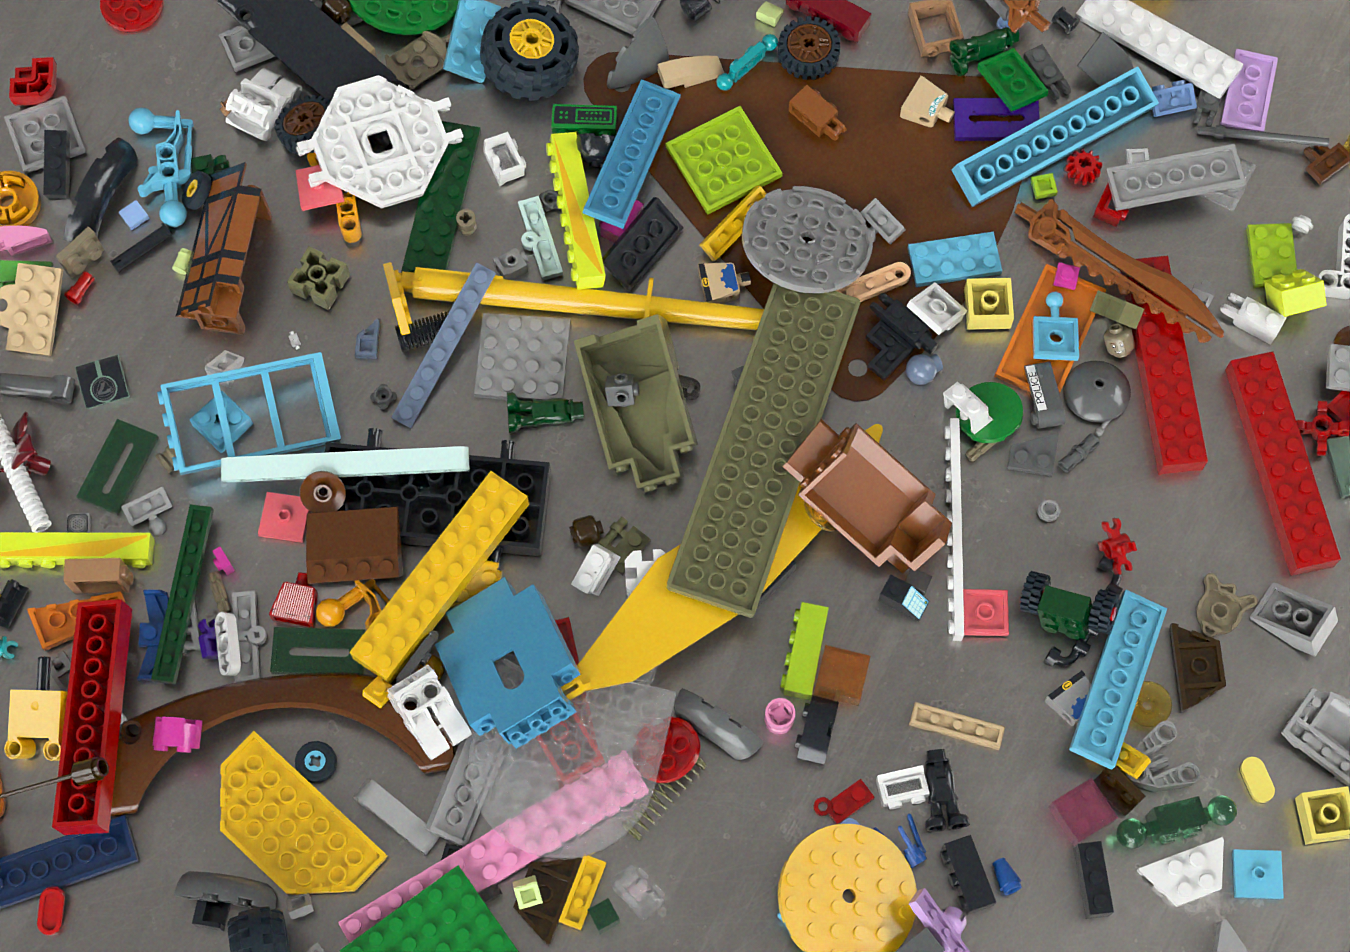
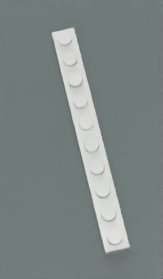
[944,418,964,641]

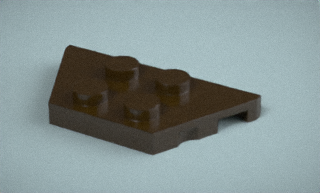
[1170,623,1226,712]
[513,857,583,946]

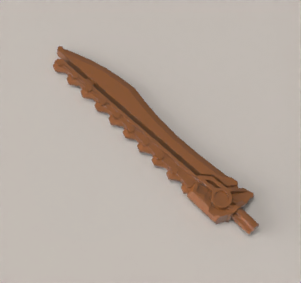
[1014,199,1224,343]

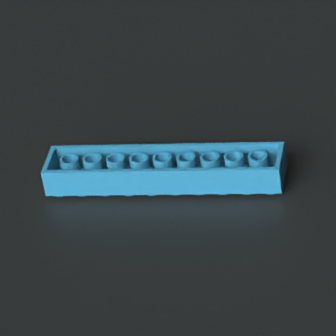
[952,66,1159,207]

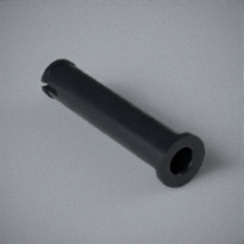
[110,223,173,272]

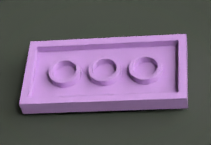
[1220,49,1278,132]

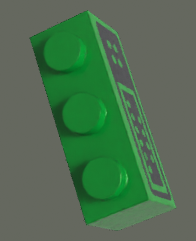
[551,104,618,137]

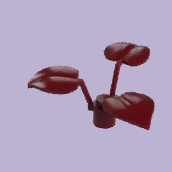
[0,412,51,477]

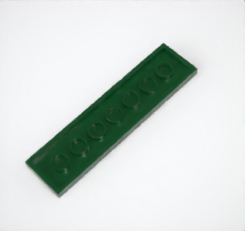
[401,121,481,273]

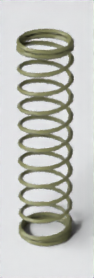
[622,757,707,840]

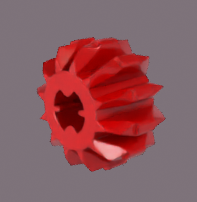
[1065,148,1102,186]

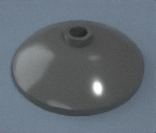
[1064,361,1131,422]

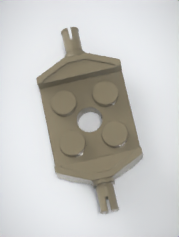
[384,31,451,90]

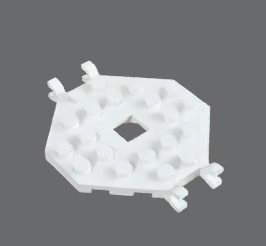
[296,75,463,208]

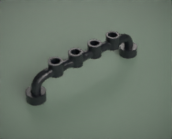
[1044,554,1123,666]

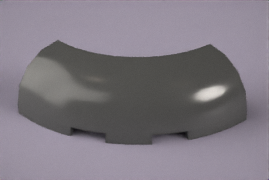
[674,688,764,760]
[174,871,276,909]

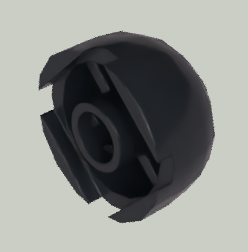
[576,133,615,168]

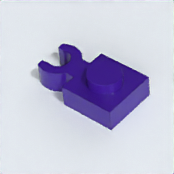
[198,619,218,659]

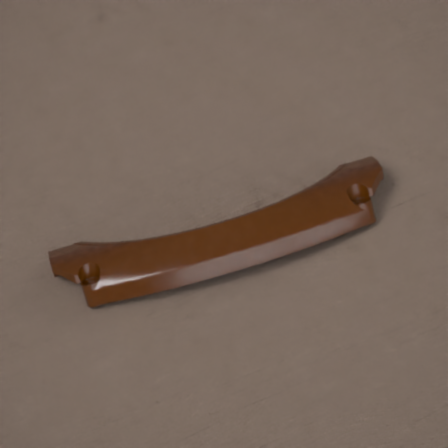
[111,672,455,816]

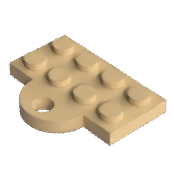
[0,263,64,356]

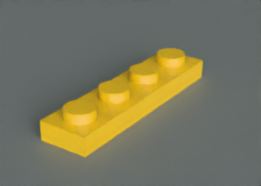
[699,186,767,261]

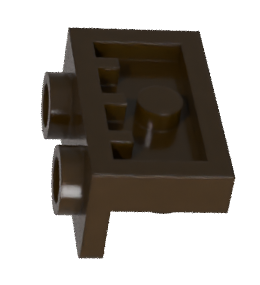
[1092,765,1146,816]

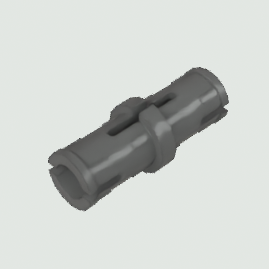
[1058,433,1100,473]

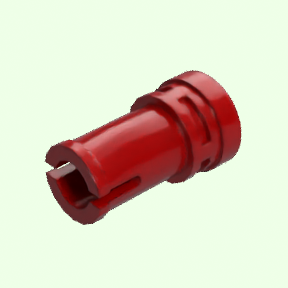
[64,271,95,305]

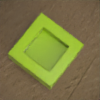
[1031,173,1058,199]

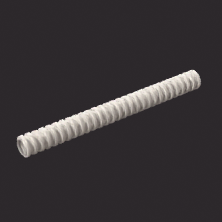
[0,413,51,533]

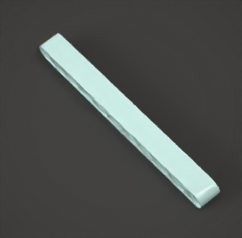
[221,446,470,482]

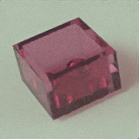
[1048,778,1118,847]

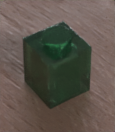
[587,898,620,934]

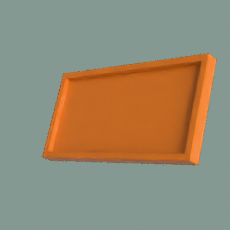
[994,264,1107,394]

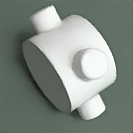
[288,331,301,350]

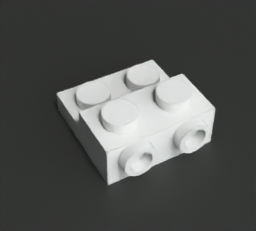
[907,282,967,335]

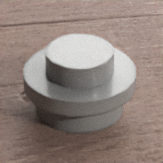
[1037,499,1060,522]

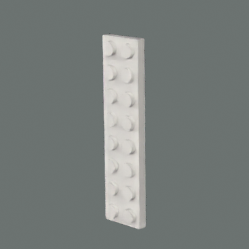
[1075,0,1244,99]

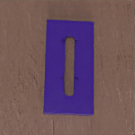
[953,98,1040,141]

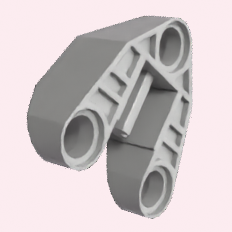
[1124,721,1200,792]

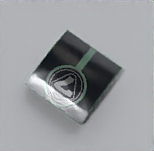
[75,354,131,409]

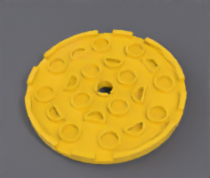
[778,824,917,952]

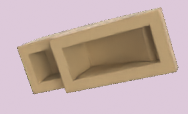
[658,56,724,89]

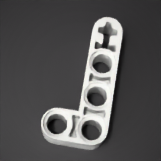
[1318,214,1350,299]

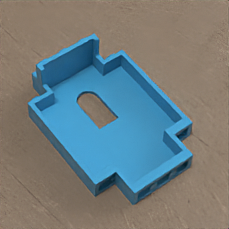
[435,577,581,749]

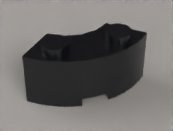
[795,695,839,764]

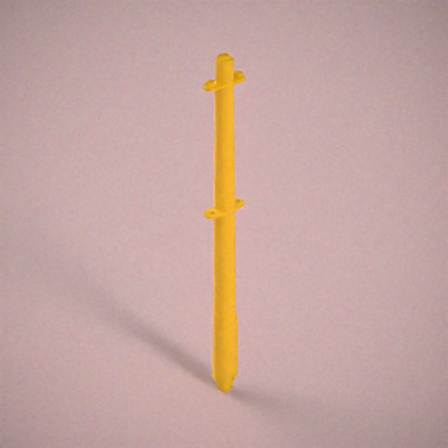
[399,267,764,330]

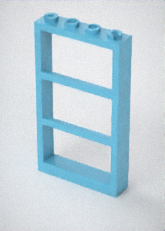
[157,352,341,475]

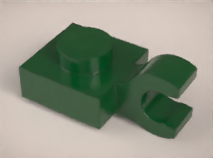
[191,154,230,177]

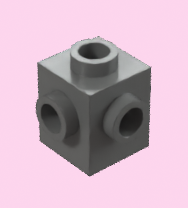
[605,373,640,407]

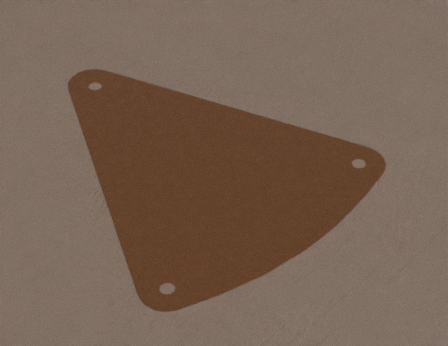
[583,52,1024,401]

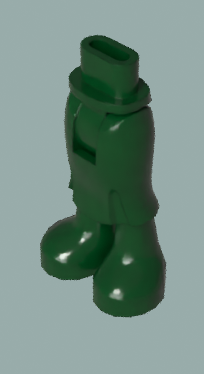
[949,27,1019,77]
[507,392,584,433]

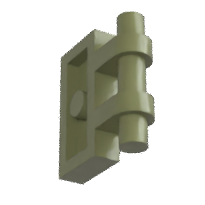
[597,517,651,576]

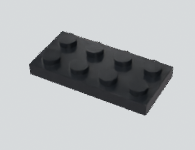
[602,197,684,291]

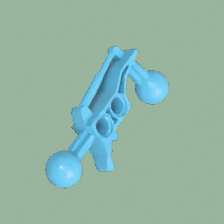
[128,107,194,227]

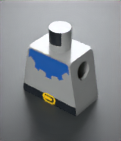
[1045,670,1091,726]

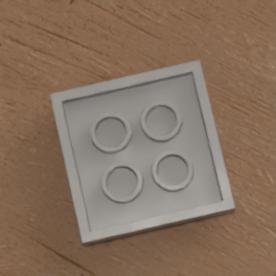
[4,95,86,174]

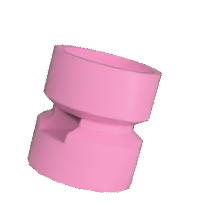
[764,698,795,735]

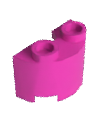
[153,717,202,753]

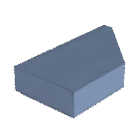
[355,318,381,359]

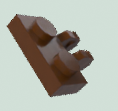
[1304,142,1350,185]

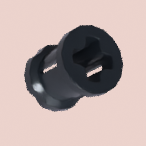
[1052,6,1080,34]

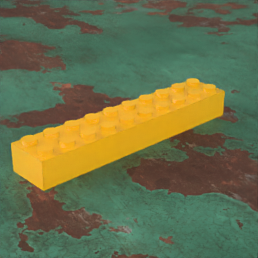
[350,471,529,684]

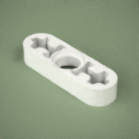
[215,612,241,677]

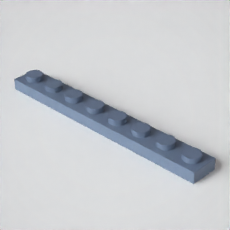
[391,262,496,428]

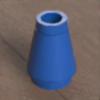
[992,858,1022,895]

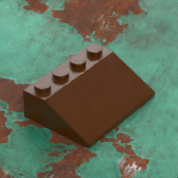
[306,507,404,584]

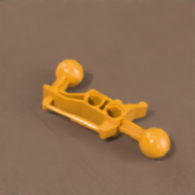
[316,579,444,680]

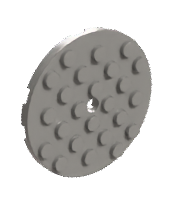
[742,186,873,293]

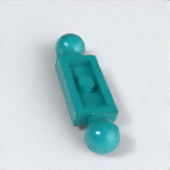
[716,34,778,90]

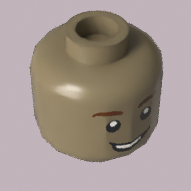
[1104,323,1135,358]

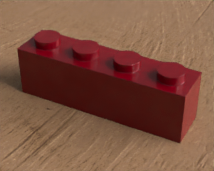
[786,0,872,43]

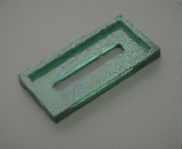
[76,419,159,515]
[270,627,366,674]

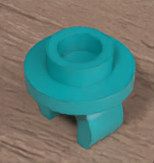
[0,636,18,659]

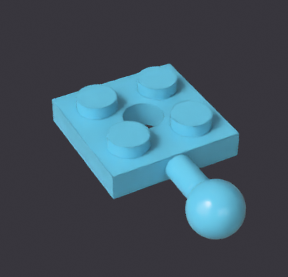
[1032,292,1079,361]

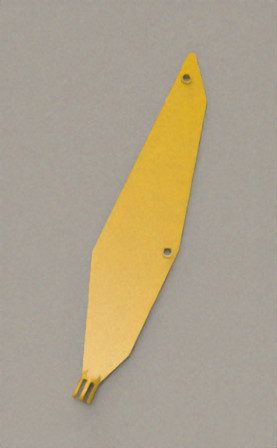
[561,424,883,700]

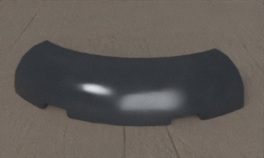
[63,137,138,242]

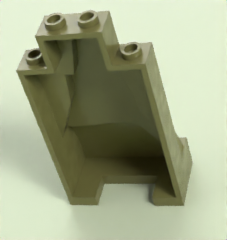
[573,314,698,492]

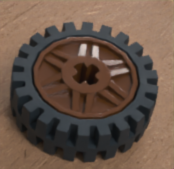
[778,16,840,80]
[275,95,331,154]

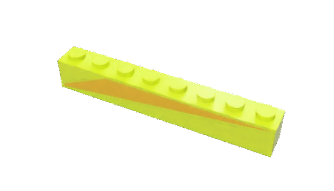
[546,132,606,290]
[0,532,155,568]

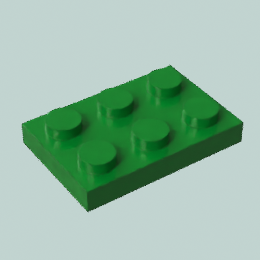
[977,48,1048,112]

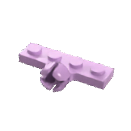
[909,888,970,952]

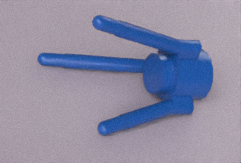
[873,813,927,868]

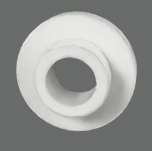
[1292,215,1314,234]

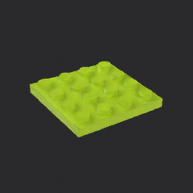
[666,106,783,215]

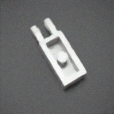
[1220,293,1287,345]

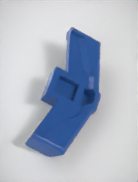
[137,590,169,681]

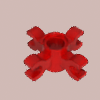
[1296,401,1350,456]
[1097,518,1137,575]

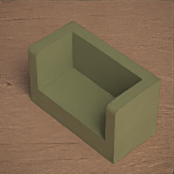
[1090,290,1144,329]

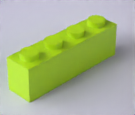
[780,602,829,701]

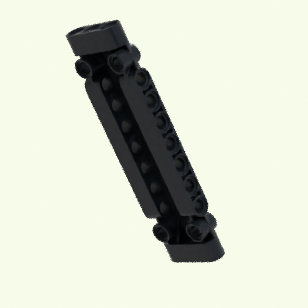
[217,0,411,151]

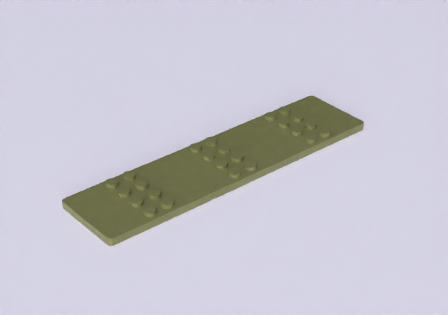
[666,283,860,618]

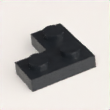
[865,320,914,381]

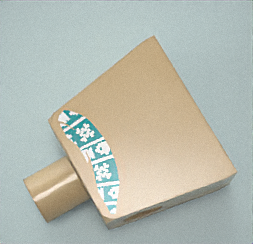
[900,76,955,127]

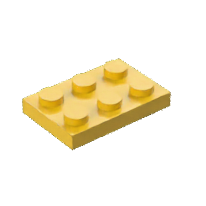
[383,262,412,335]

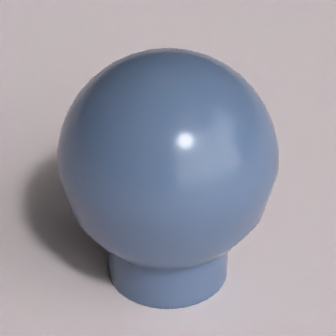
[906,354,943,385]

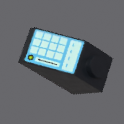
[878,574,929,622]

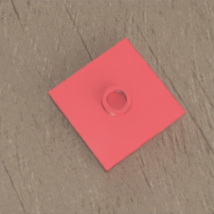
[296,165,345,211]
[258,492,310,543]
[963,589,1009,636]

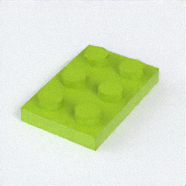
[1246,223,1297,288]

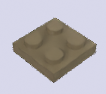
[56,227,104,279]

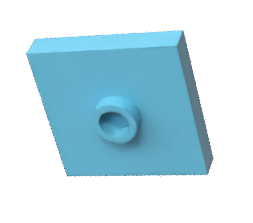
[1232,849,1284,899]

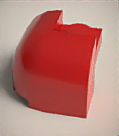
[9,57,57,106]

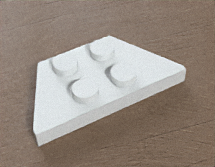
[1137,837,1224,907]

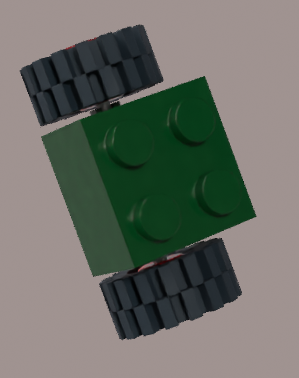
[1020,571,1120,639]

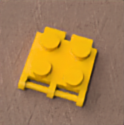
[450,560,502,608]

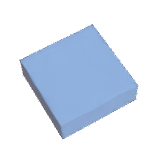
[118,200,150,230]

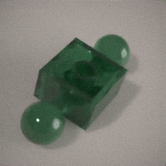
[1116,795,1238,849]

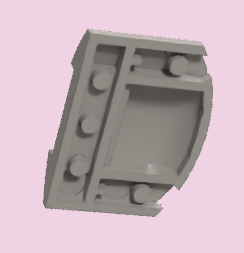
[1281,688,1350,787]

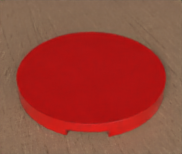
[100,0,163,32]
[632,717,700,783]

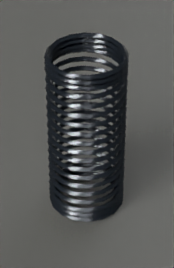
[395,310,466,352]

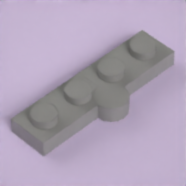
[232,591,267,682]

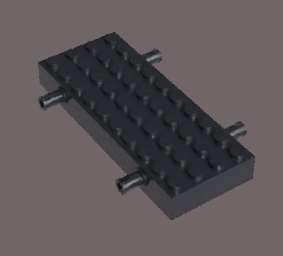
[320,428,551,570]

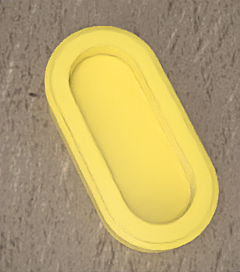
[1240,757,1275,803]

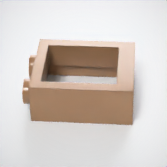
[908,0,964,57]
[63,558,133,594]

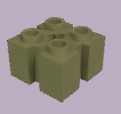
[287,246,350,310]

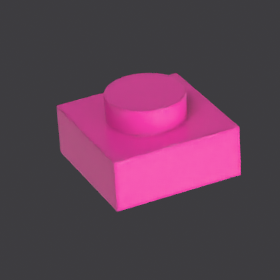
[1053,262,1080,290]
[213,546,235,576]

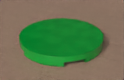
[956,382,1023,443]

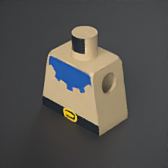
[698,263,751,304]

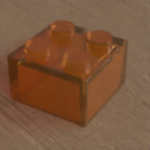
[814,645,871,706]

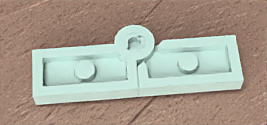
[518,196,563,281]

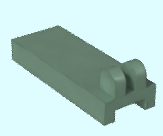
[1327,436,1350,498]

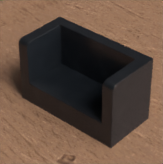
[192,900,231,932]

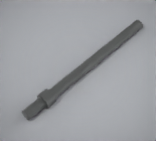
[1197,125,1329,147]

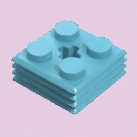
[190,391,253,453]

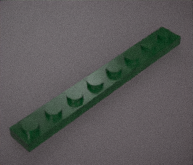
[151,504,214,684]

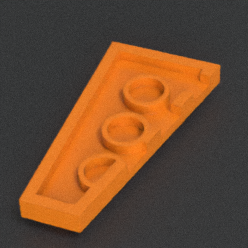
[27,591,127,651]

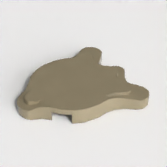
[1196,573,1258,638]

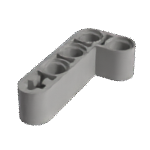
[352,779,440,855]

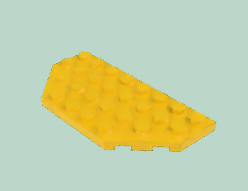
[220,731,388,895]

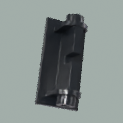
[0,579,29,629]

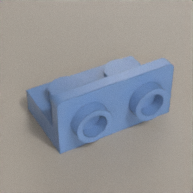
[1152,80,1197,117]

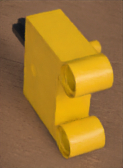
[4,656,68,761]

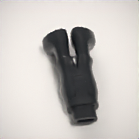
[925,749,970,832]

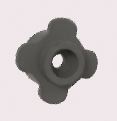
[539,190,559,212]
[370,384,397,410]

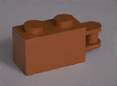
[789,85,847,141]

